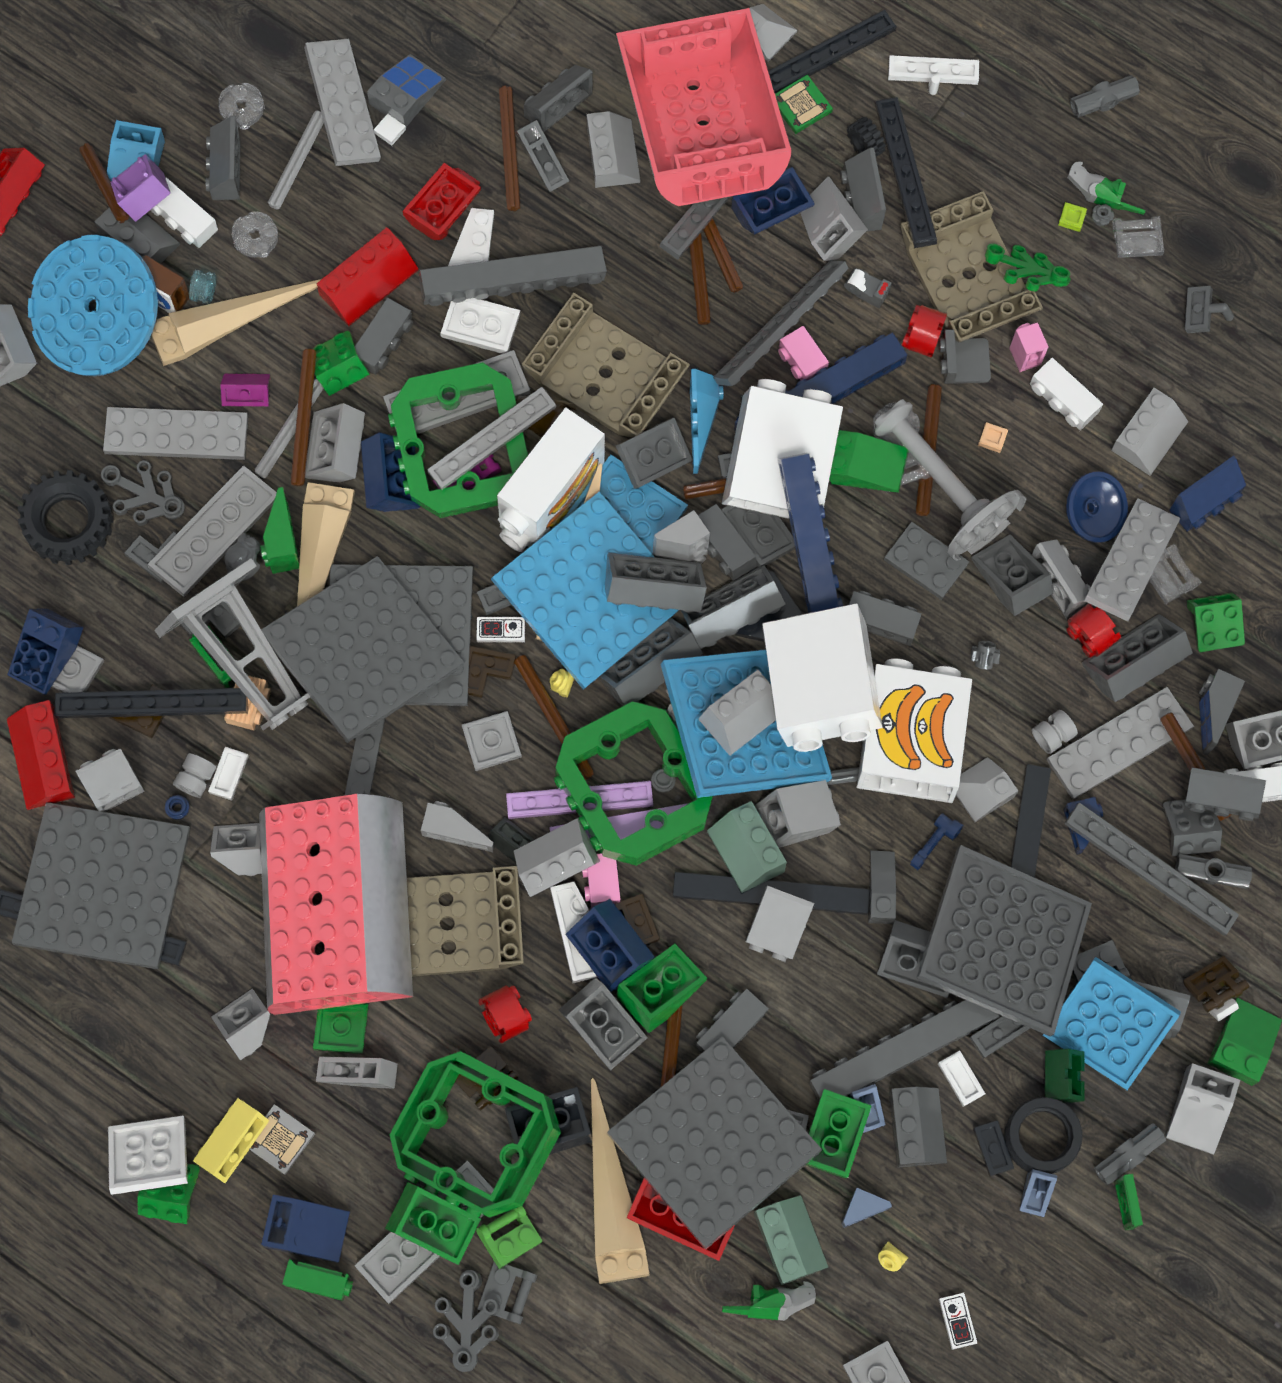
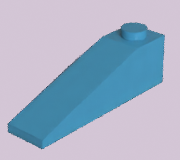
[690,369,723,474]

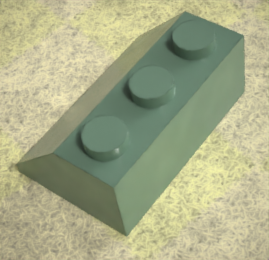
[707,801,787,893]
[754,1196,828,1285]

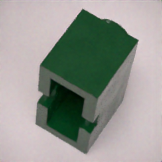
[1045,1048,1085,1103]

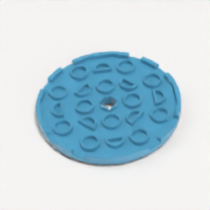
[28,235,158,376]

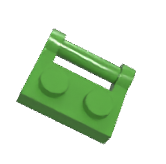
[476,1206,542,1269]

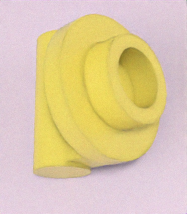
[550,669,574,698]
[878,1242,908,1271]

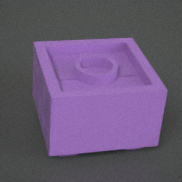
[110,154,171,222]

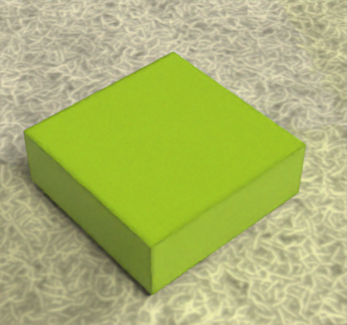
[1058,202,1087,232]

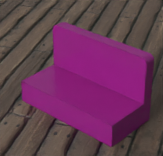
[220,374,270,406]

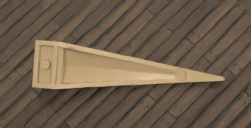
[151,279,321,366]
[297,482,355,607]
[591,1078,649,1284]

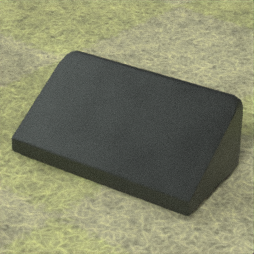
[488,817,534,863]

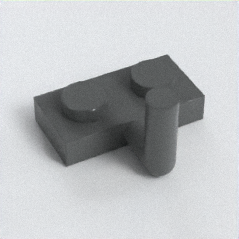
[1185,286,1234,333]

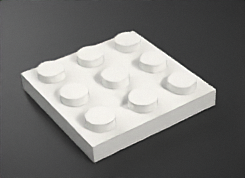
[108,1116,188,1195]

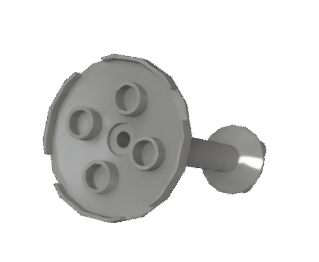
[875,399,1026,561]

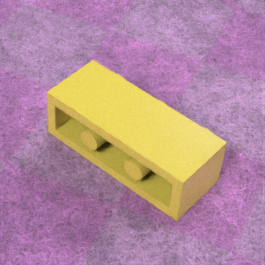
[193,1098,270,1183]

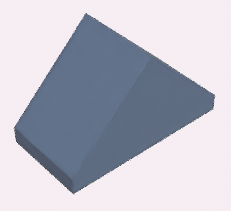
[849,1084,886,1133]
[1020,1169,1057,1217]
[841,1188,892,1228]

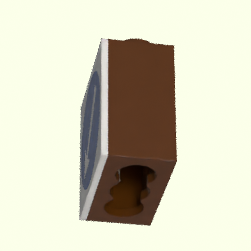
[143,255,190,313]

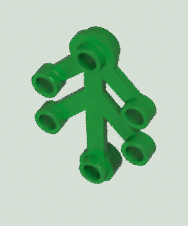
[985,244,1071,292]

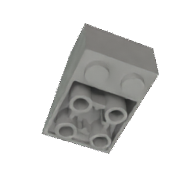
[800,177,868,261]
[76,749,145,812]
[1166,1063,1240,1155]

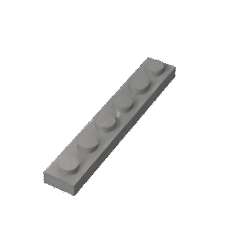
[427,387,556,490]

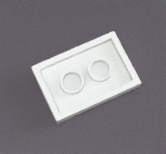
[440,298,520,354]

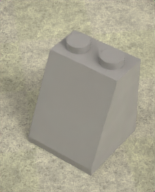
[755,780,841,848]
[745,886,814,962]

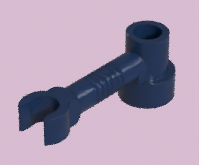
[910,813,964,870]

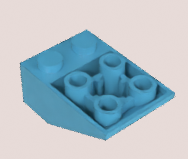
[107,120,165,181]

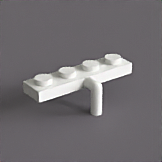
[888,55,979,95]

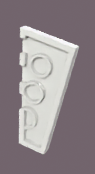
[448,208,494,266]
[550,882,597,983]

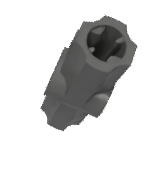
[1070,75,1140,118]
[1175,854,1252,889]
[1093,1123,1166,1186]

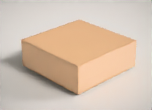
[978,422,1008,453]

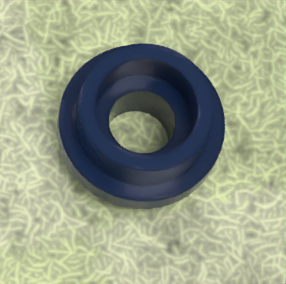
[165,795,190,820]

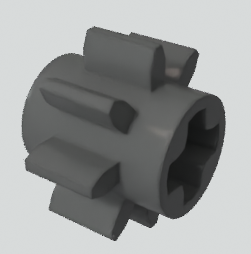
[971,641,1001,670]

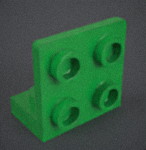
[1187,593,1245,652]

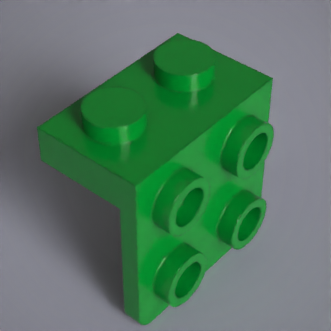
[313,331,370,396]
[137,1163,200,1224]

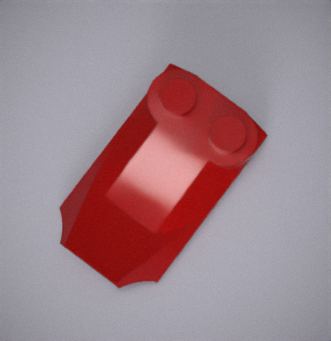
[403,163,481,240]

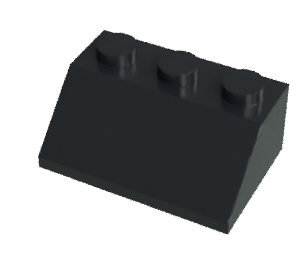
[505,1087,592,1158]

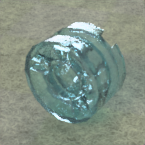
[189,269,216,304]

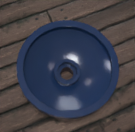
[1066,472,1128,542]

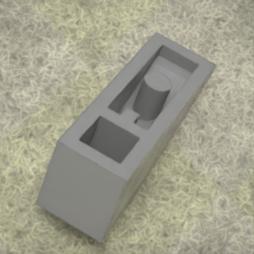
[421,801,494,852]
[316,1057,398,1088]

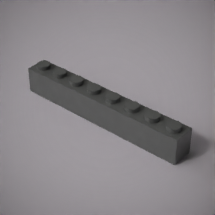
[419,246,607,306]
[809,1000,999,1102]

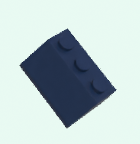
[731,167,815,235]
[361,433,420,512]
[1169,456,1246,532]
[565,899,654,992]

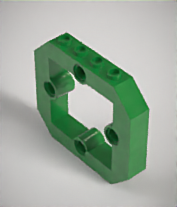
[388,362,528,518]
[554,701,713,866]
[390,1051,561,1218]

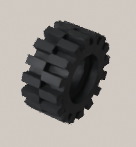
[847,117,886,157]

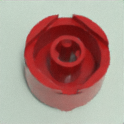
[902,304,947,358]
[1066,603,1121,658]
[479,985,532,1043]

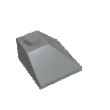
[749,4,797,62]
[956,757,1018,823]
[210,823,262,876]
[211,988,270,1060]

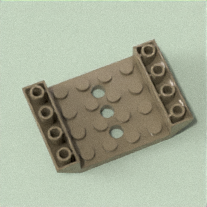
[900,191,1043,342]
[522,293,690,437]
[407,866,524,976]

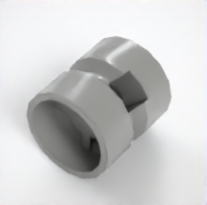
[1032,710,1078,754]
[173,753,216,798]

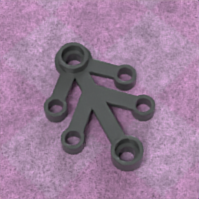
[101,460,185,526]
[433,1270,500,1372]

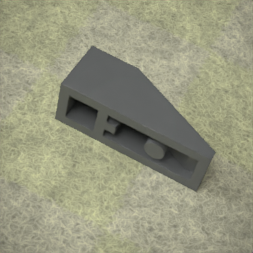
[514,120,569,192]
[868,850,896,924]

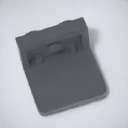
[939,330,991,384]
[1163,799,1222,856]

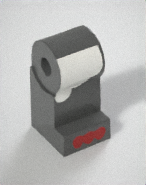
[844,268,892,309]

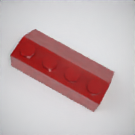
[0,148,45,236]
[316,227,419,326]
[7,700,75,810]
[627,1178,735,1261]

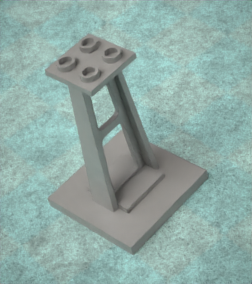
[154,559,310,730]

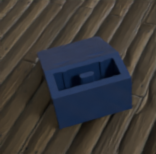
[7,608,83,694]
[261,1195,350,1262]

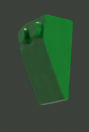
[829,430,909,493]
[260,487,300,574]
[617,944,707,1033]
[1207,998,1282,1086]
[806,1089,872,1179]
[385,1182,481,1265]

